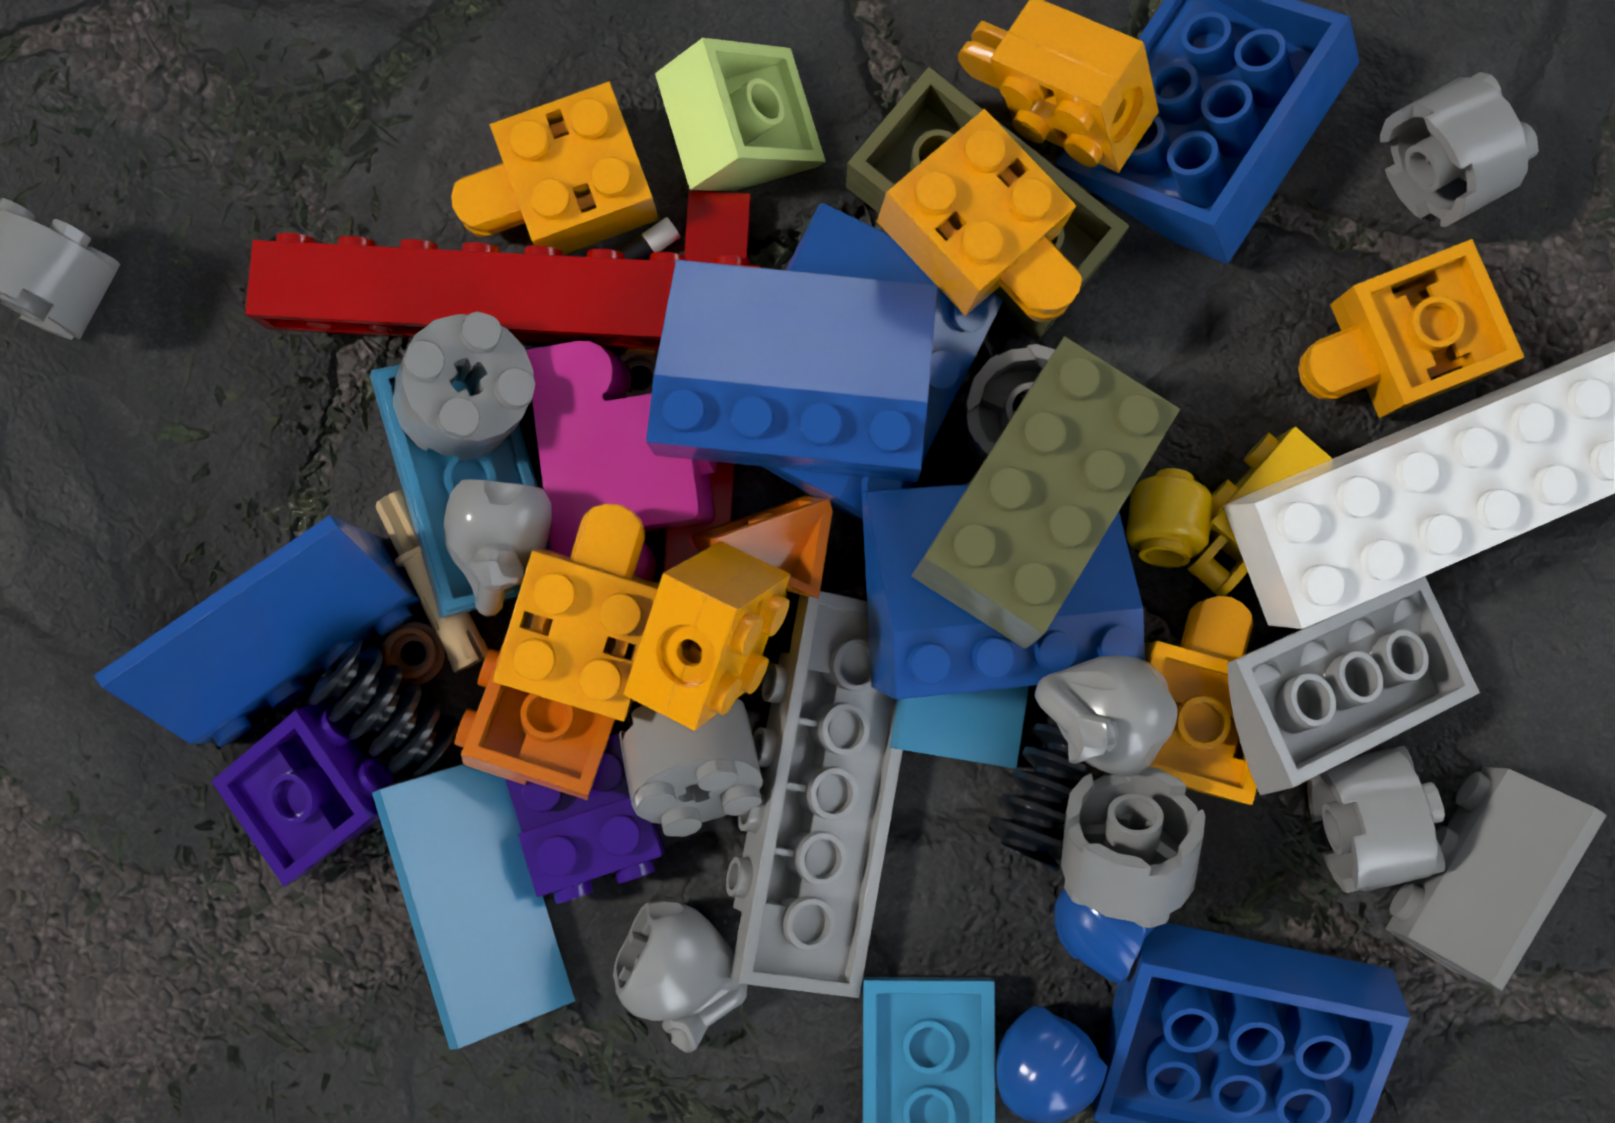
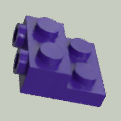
[211,700,394,886]
[505,731,666,904]

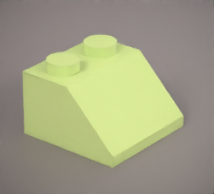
[655,38,826,191]

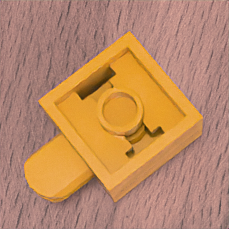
[958,0,1159,173]
[451,81,659,255]
[877,109,1082,322]
[1298,239,1524,418]
[492,504,659,722]
[623,541,791,731]
[1144,596,1257,805]

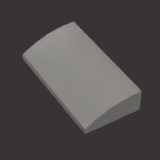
[1227,576,1480,795]

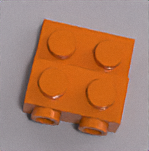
[455,636,616,800]

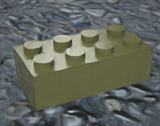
[846,67,1129,341]
[911,336,1180,649]

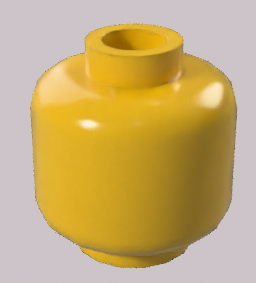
[1126,468,1214,568]

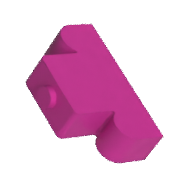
[526,341,717,581]

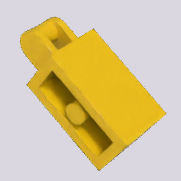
[1187,427,1333,596]

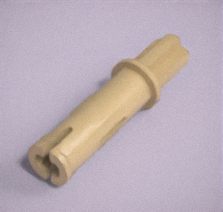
[376,490,489,673]

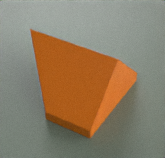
[691,496,833,599]

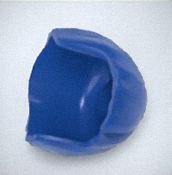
[1054,888,1156,984]
[995,1005,1107,1123]

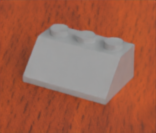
[1385,767,1607,991]

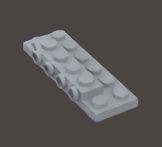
[726,591,903,998]

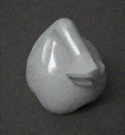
[443,479,552,616]
[1035,655,1178,777]
[613,900,747,1053]

